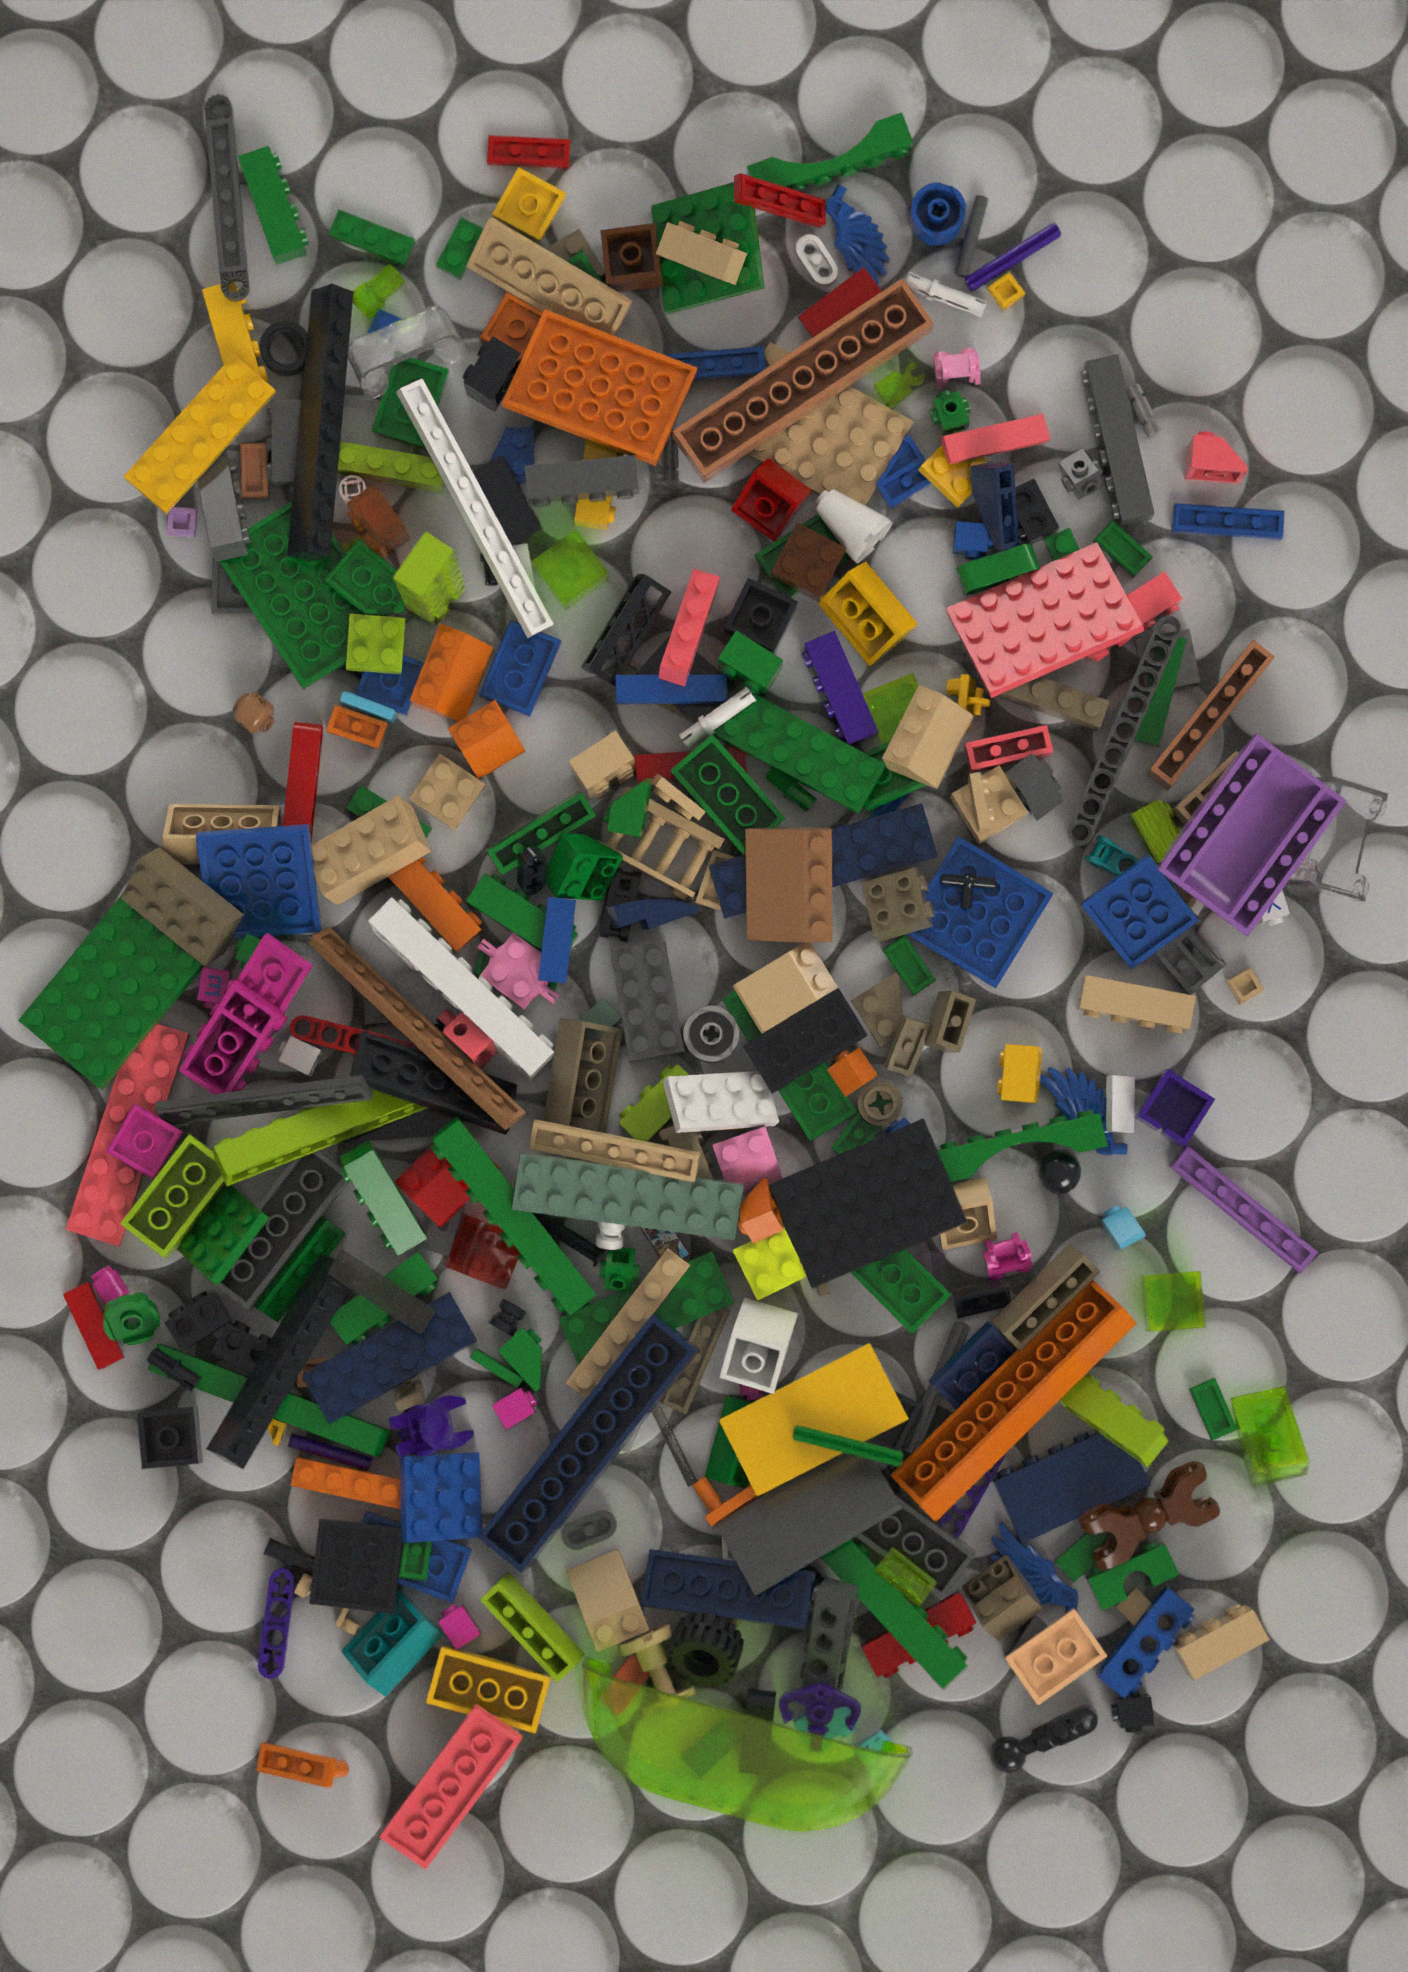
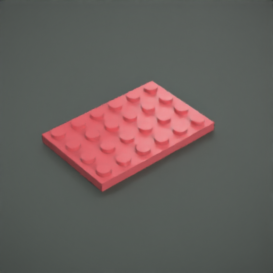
[946,542,1144,698]

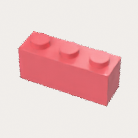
[963,725,1053,774]

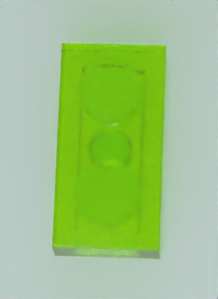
[874,1547,937,1606]

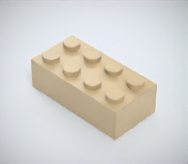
[311,795,431,905]

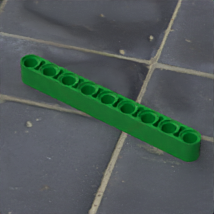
[147,1343,391,1458]

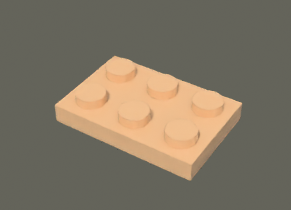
[1004,1608,1107,1705]

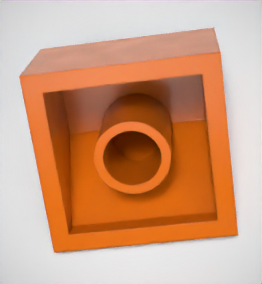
[448,700,526,779]

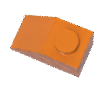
[737,1177,783,1243]

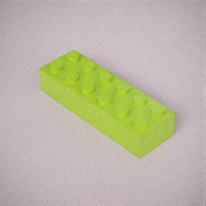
[393,531,466,627]

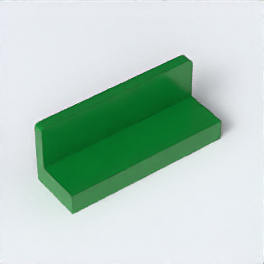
[705,1396,751,1489]

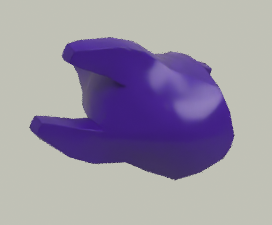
[389,1395,474,1457]

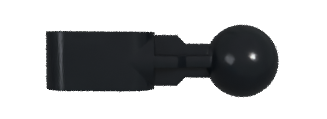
[990,1705,1099,1773]

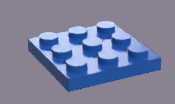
[1081,853,1199,969]
[399,1453,482,1543]

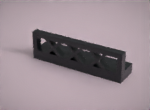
[581,574,671,686]

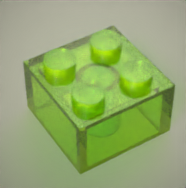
[531,529,610,611]
[1141,1271,1206,1332]

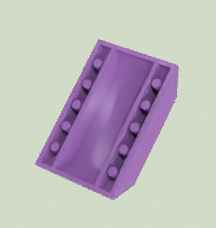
[1157,734,1347,937]

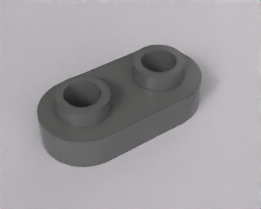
[562,1511,617,1550]

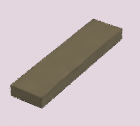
[661,1308,730,1414]

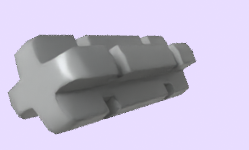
[1126,384,1161,437]

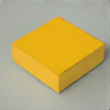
[987,272,1025,311]

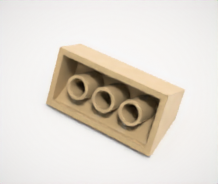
[163,804,280,865]

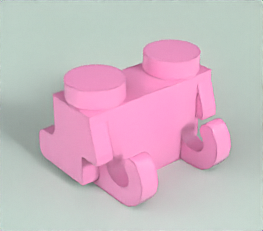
[933,348,981,390]

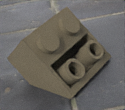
[962,1554,1044,1641]

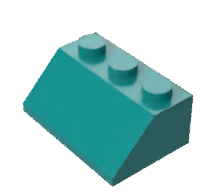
[341,1589,444,1697]

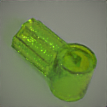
[353,264,406,319]

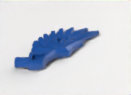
[825,185,890,286]
[1040,1067,1127,1155]
[991,1522,1078,1613]

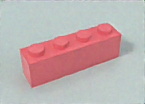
[659,569,720,687]
[1084,571,1183,663]

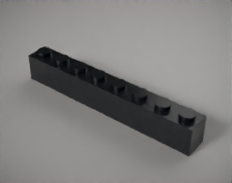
[206,1254,358,1469]

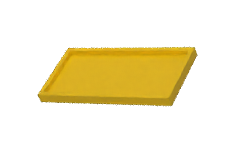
[719,1343,909,1496]

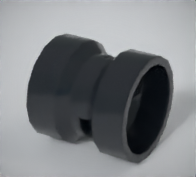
[489,1298,527,1336]

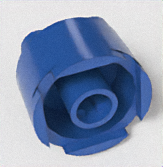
[909,182,966,246]

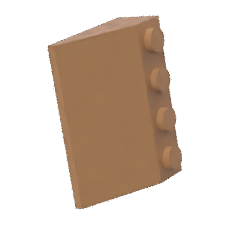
[745,827,833,943]

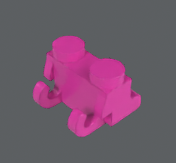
[982,1232,1033,1280]

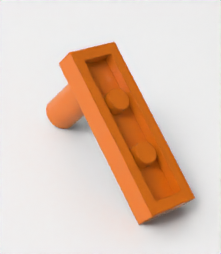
[692,1477,763,1528]
[257,1743,349,1787]

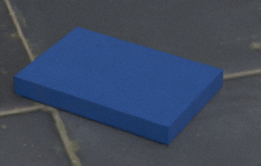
[479,620,562,717]

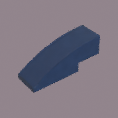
[606,899,700,930]

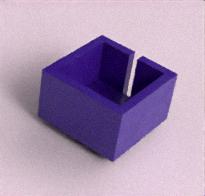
[1134,1069,1215,1148]

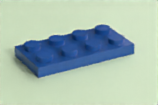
[362,1511,472,1603]

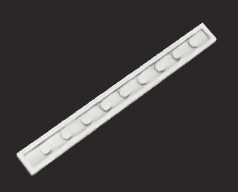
[396,379,554,638]

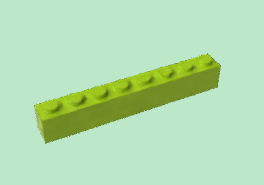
[214,1089,427,1186]

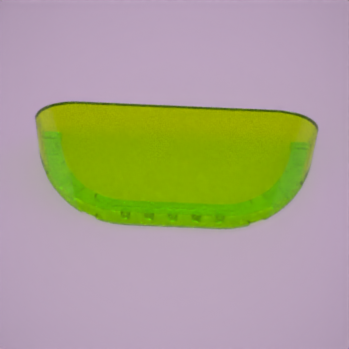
[581,1656,913,1832]

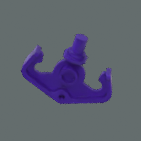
[779,1682,862,1750]

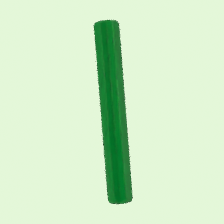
[792,1425,904,1467]

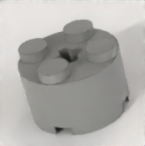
[683,1006,739,1064]

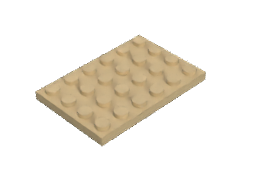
[747,342,914,506]

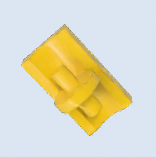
[946,674,990,729]

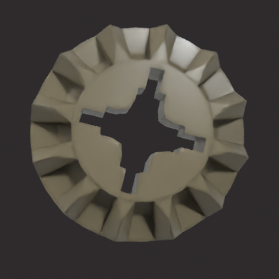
[858,1081,903,1126]

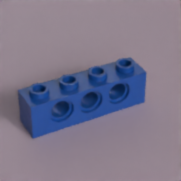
[1096,1585,1195,1699]

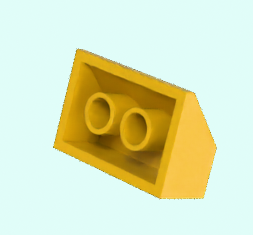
[817,561,919,666]

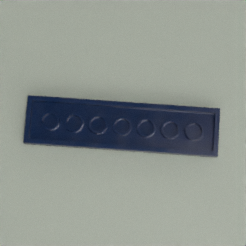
[709,803,938,919]

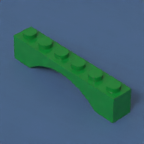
[747,112,913,192]
[938,1109,1108,1183]

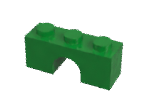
[1086,1540,1179,1611]

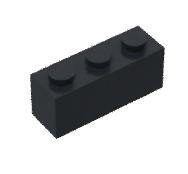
[473,456,544,545]

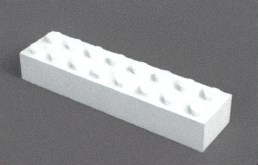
[368,897,554,1082]

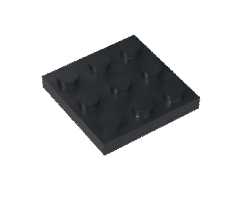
[309,1518,403,1614]

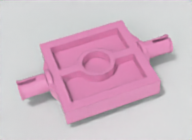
[477,932,560,1010]

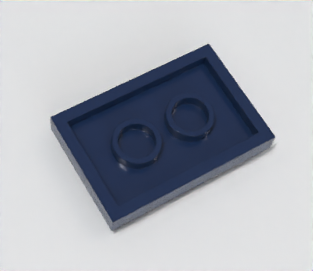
[928,1321,1016,1410]

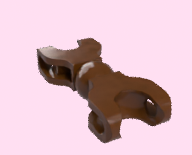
[1079,1461,1220,1570]

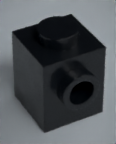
[1110,1694,1154,1733]

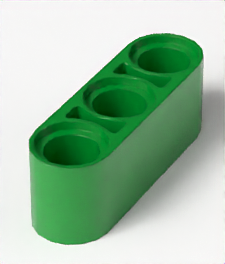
[956,543,1040,595]

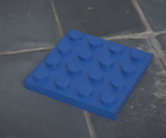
[196,824,322,938]
[905,836,1054,989]

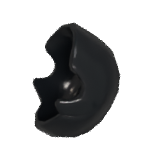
[1039,1149,1081,1194]

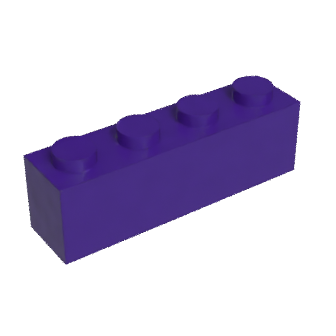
[801,631,879,746]

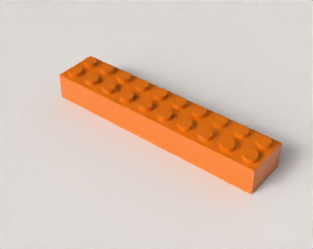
[890,1280,1137,1522]

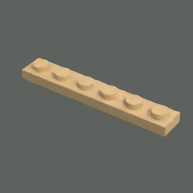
[529,1119,700,1182]
[566,1248,690,1399]

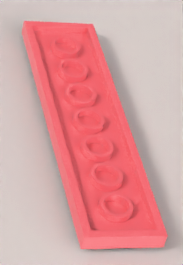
[66,1024,190,1246]

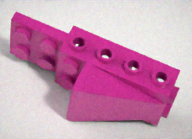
[179,933,314,1094]

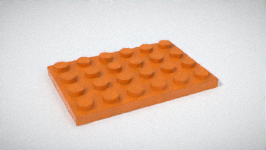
[502,309,698,466]

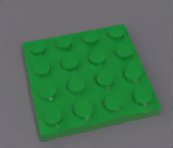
[651,182,765,314]

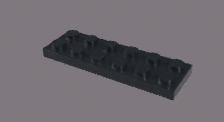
[350,1031,517,1135]

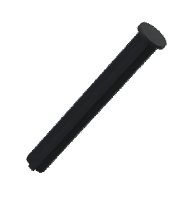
[532,1212,607,1267]

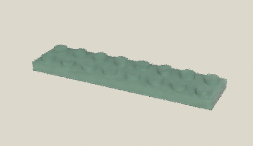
[511,1152,744,1240]

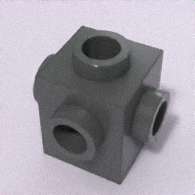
[1059,449,1103,500]

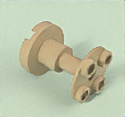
[618,1624,697,1715]

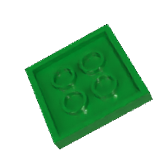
[177,1185,269,1286]

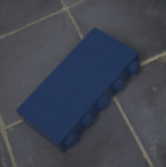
[992,1431,1151,1544]

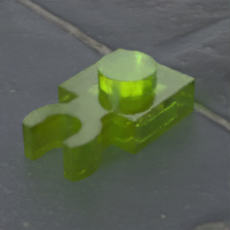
[874,362,925,408]

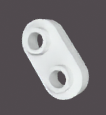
[796,234,838,287]

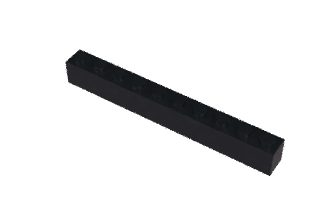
[287,283,354,562]

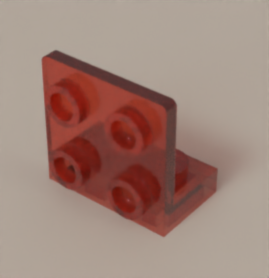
[445,1214,520,1290]

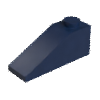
[970,462,1019,551]

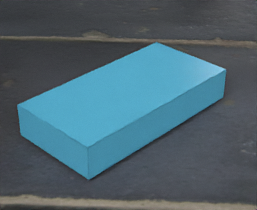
[340,691,397,724]

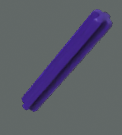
[964,223,1061,291]

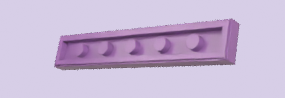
[1169,1145,1318,1274]

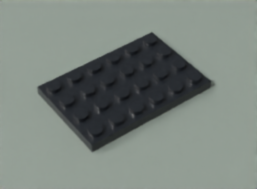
[769,1118,968,1289]

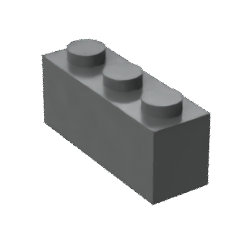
[266,400,301,488]

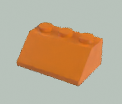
[410,623,493,722]

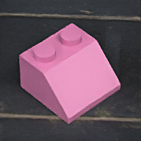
[712,1127,783,1194]

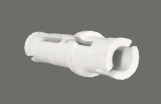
[906,272,987,318]
[679,686,757,749]

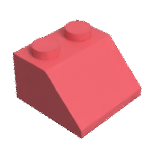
[1185,431,1248,484]

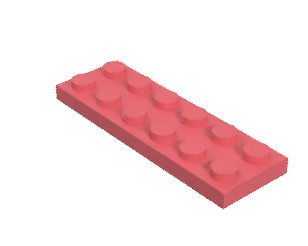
[379,1704,523,1870]

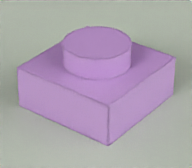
[166,507,198,538]

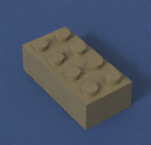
[121,847,244,966]

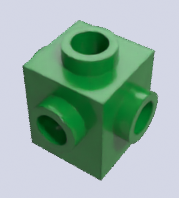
[929,390,971,437]
[599,1247,640,1292]

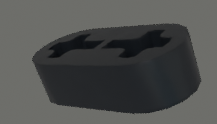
[517,846,547,895]

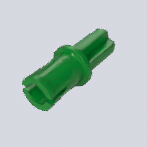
[765,768,817,812]

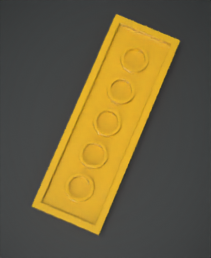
[124,354,276,515]

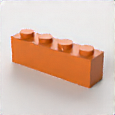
[388,857,483,954]
[290,1457,401,1509]

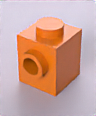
[827,1048,878,1097]

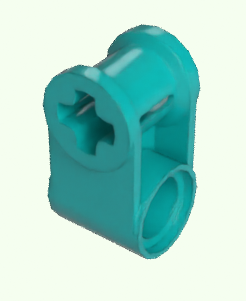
[1084,835,1138,877]

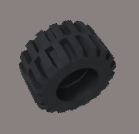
[667,1611,744,1688]

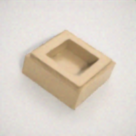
[1225,967,1264,1005]

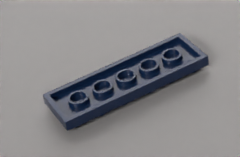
[302,1292,477,1425]
[640,1549,816,1630]

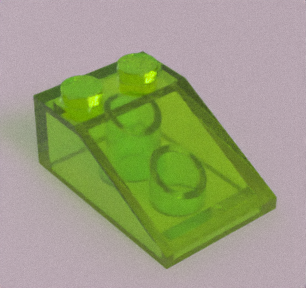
[1230,1386,1309,1487]

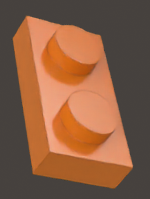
[326,705,388,750]

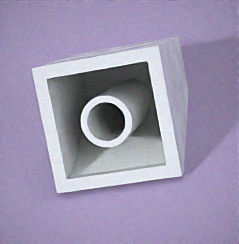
[720,1297,798,1394]

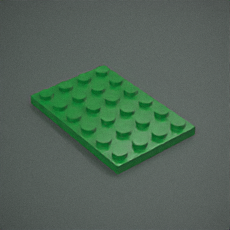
[218,501,388,690]
[18,892,204,1090]

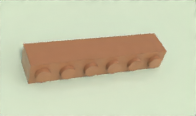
[1146,640,1275,790]

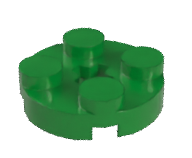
[103,1292,160,1345]

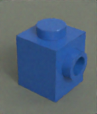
[953,521,993,560]

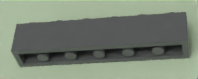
[1080,354,1155,526]

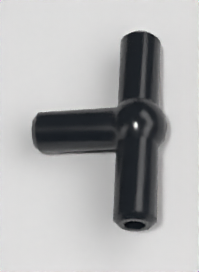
[940,874,997,910]

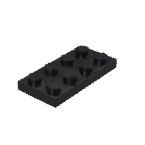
[743,988,868,1094]

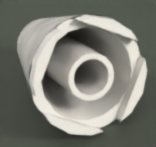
[815,489,892,564]

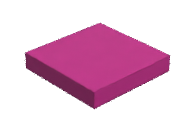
[106,1103,183,1180]

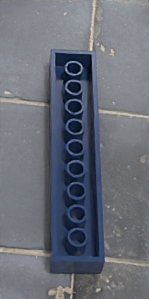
[478,1314,700,1573]

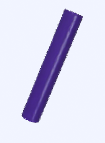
[288,1433,373,1471]

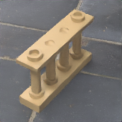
[597,787,725,901]

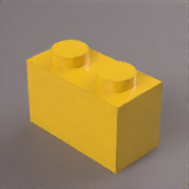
[997,1044,1043,1104]

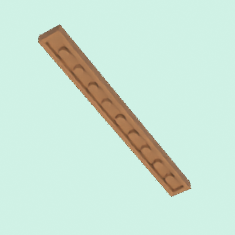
[308,927,526,1130]

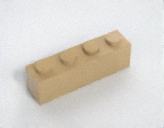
[1077,975,1196,1034]

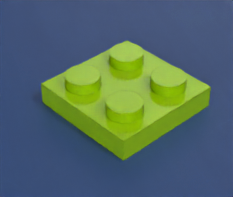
[346,614,405,674]

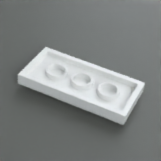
[663,1071,779,1133]

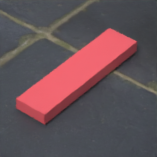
[940,414,1051,465]

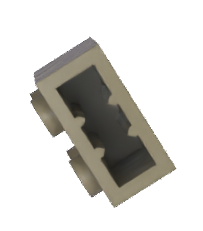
[862,867,935,942]

